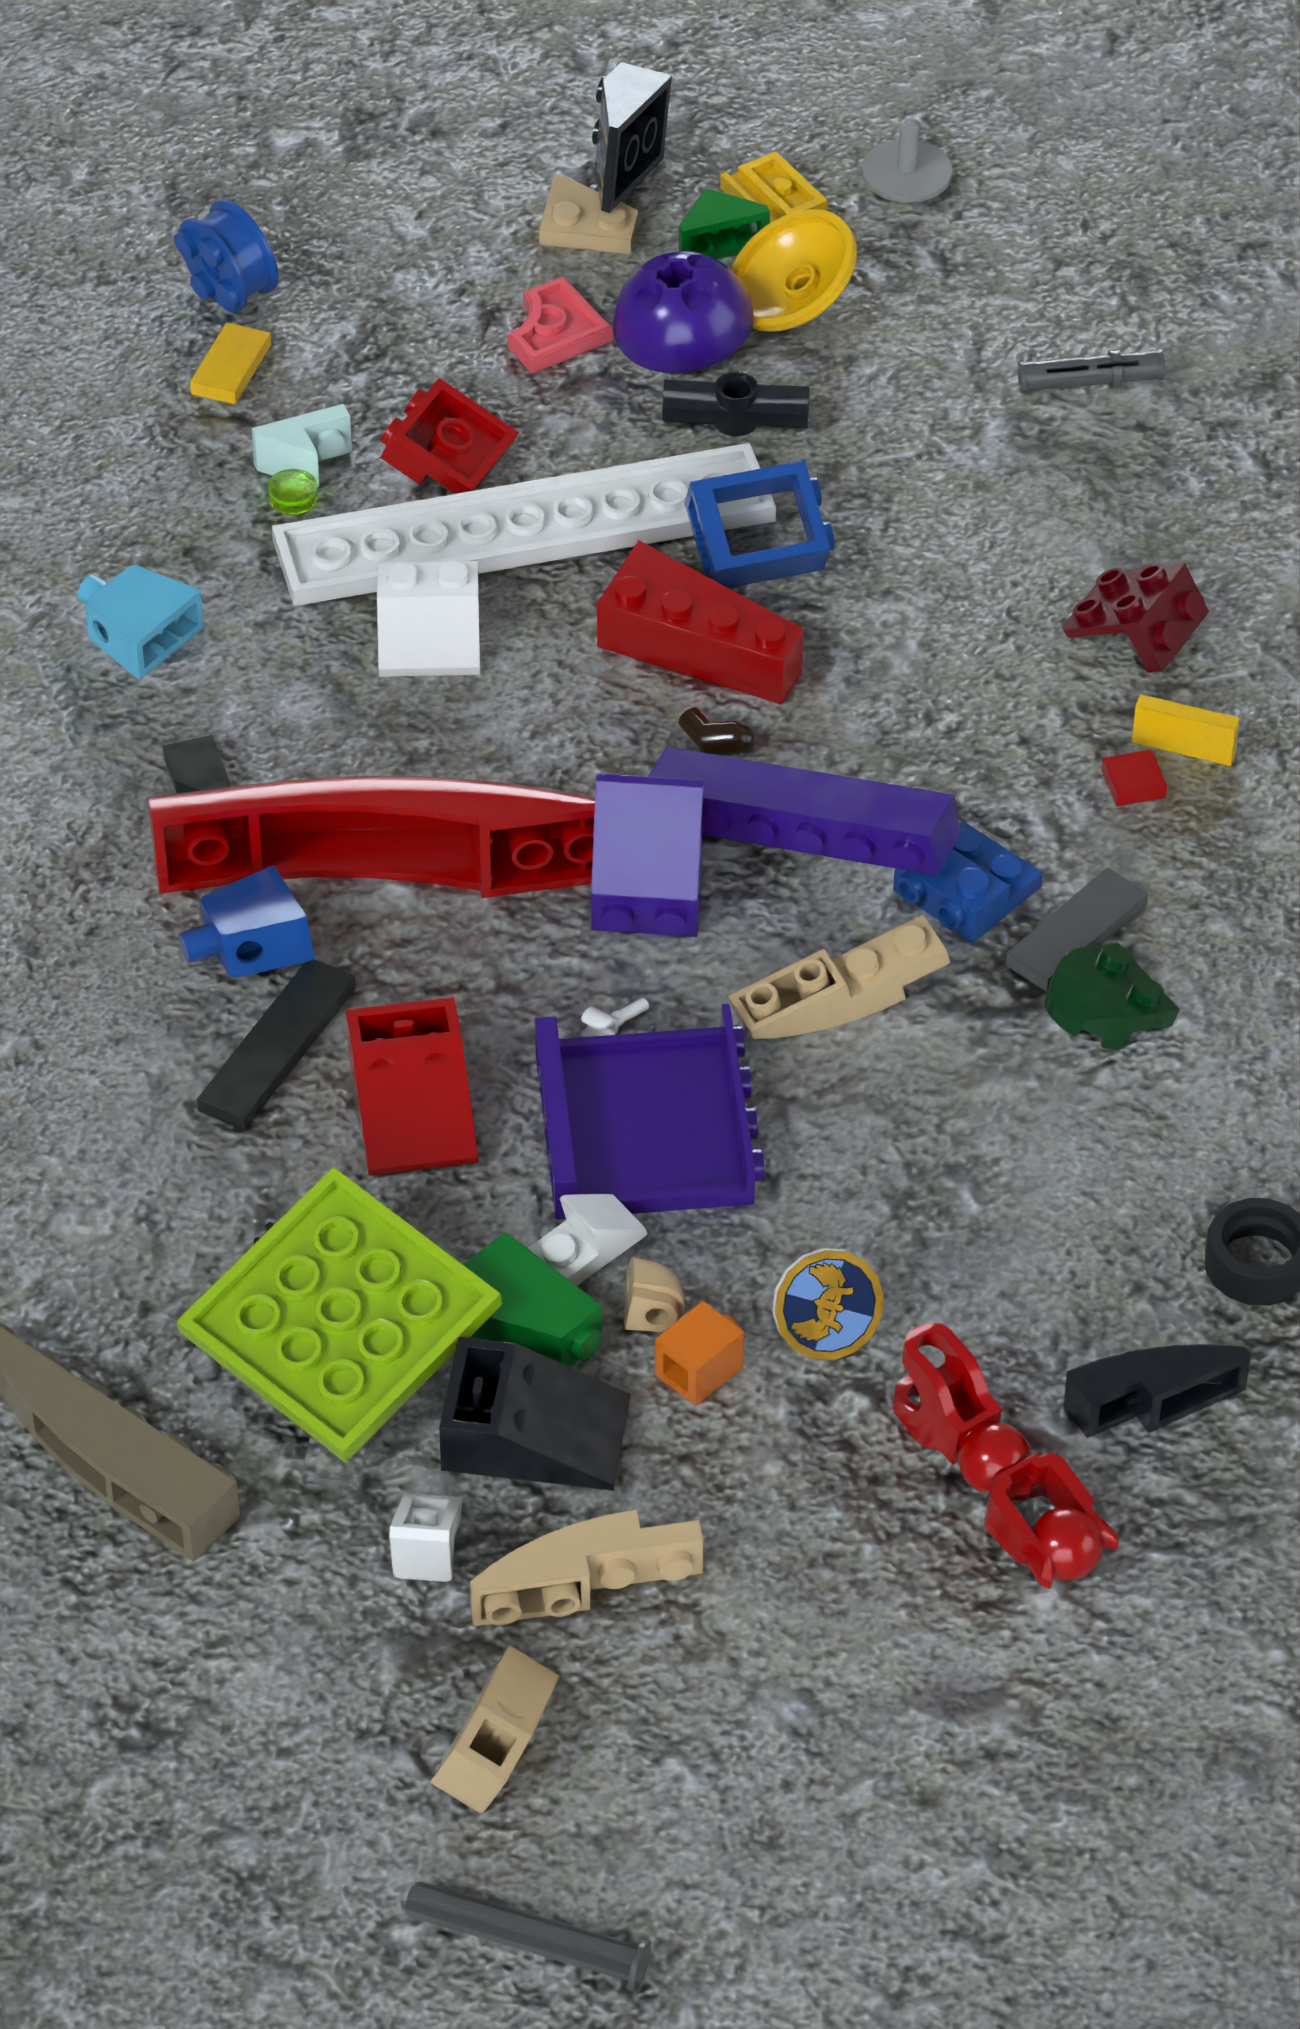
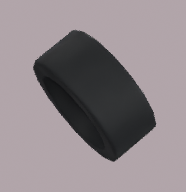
[1205,1198,1300,1306]

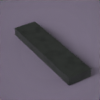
[197,960,356,1131]

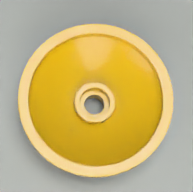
[731,209,857,332]

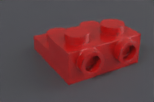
[380,378,519,494]

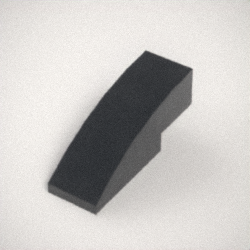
[1063,1344,1251,1439]

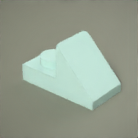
[251,404,352,488]

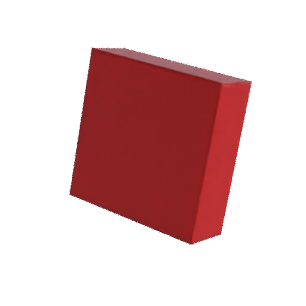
[1101,750,1167,806]

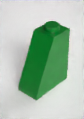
[463,1232,602,1367]

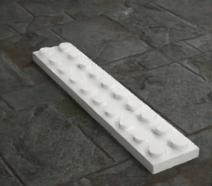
[272,443,776,606]

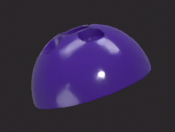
[613,251,754,373]

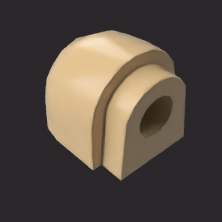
[624,1257,685,1332]

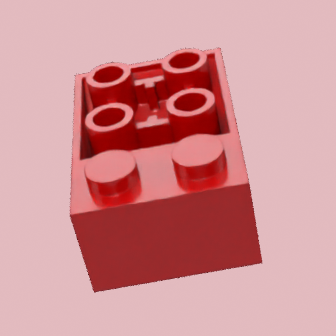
[346,997,479,1176]

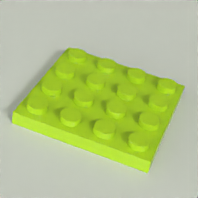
[176,1167,502,1463]

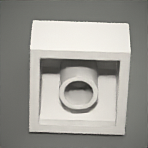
[377,561,480,677]

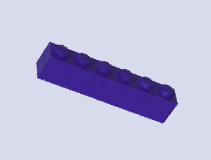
[648,746,961,876]

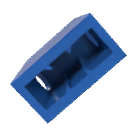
[178,866,315,978]

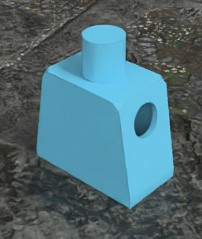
[78,565,204,680]

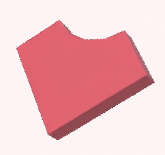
[507,276,613,374]

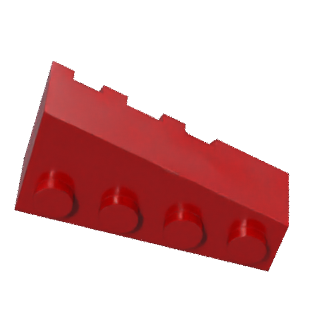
[597,540,804,705]

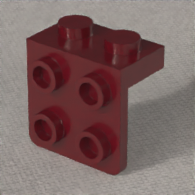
[1062,563,1209,673]

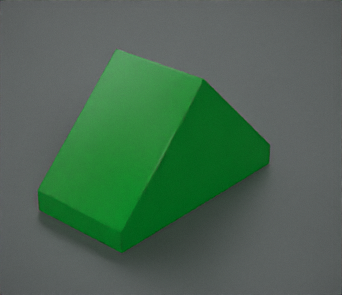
[679,188,770,260]

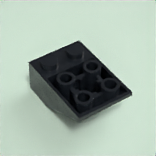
[439,1337,631,1491]

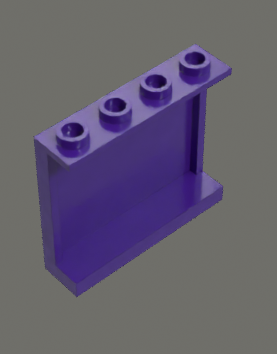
[535,1003,765,1220]

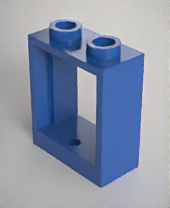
[685,460,835,588]

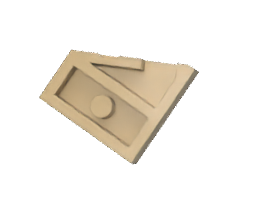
[539,174,638,254]

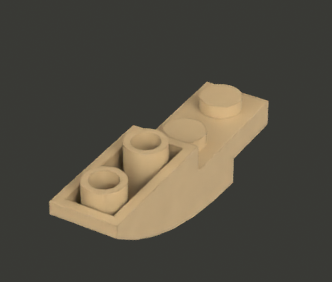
[728,914,950,1039]
[470,1509,703,1627]

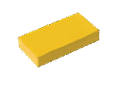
[190,322,271,405]
[1132,694,1240,766]

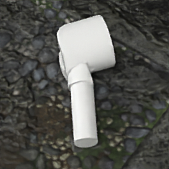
[579,998,649,1037]

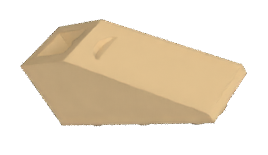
[430,1645,560,1814]

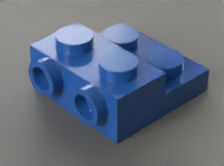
[893,821,1043,943]

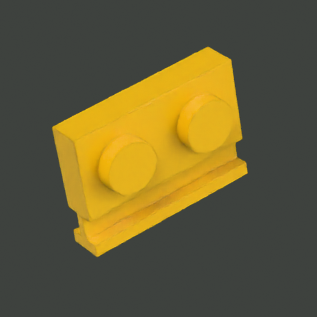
[720,151,828,223]

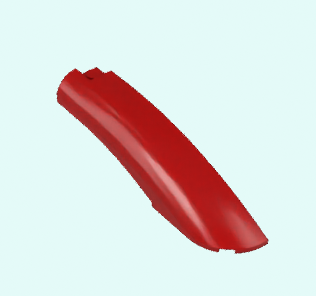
[147,776,595,898]

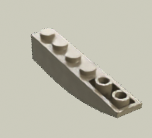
[0,1323,240,1562]

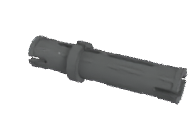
[1018,349,1165,393]

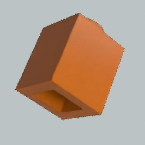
[655,1301,744,1406]

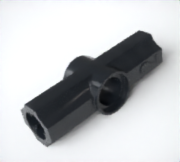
[662,371,810,437]

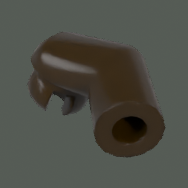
[679,708,754,756]

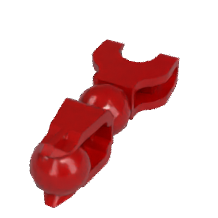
[892,1323,1119,1589]

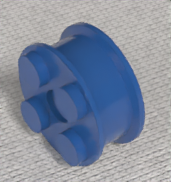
[174,199,279,313]

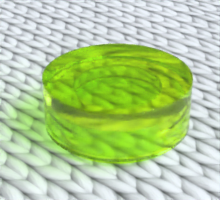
[268,469,318,515]

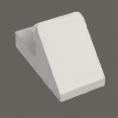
[527,1194,647,1286]
[390,1493,462,1582]

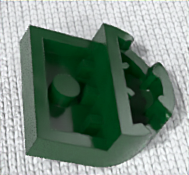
[1044,942,1180,1049]

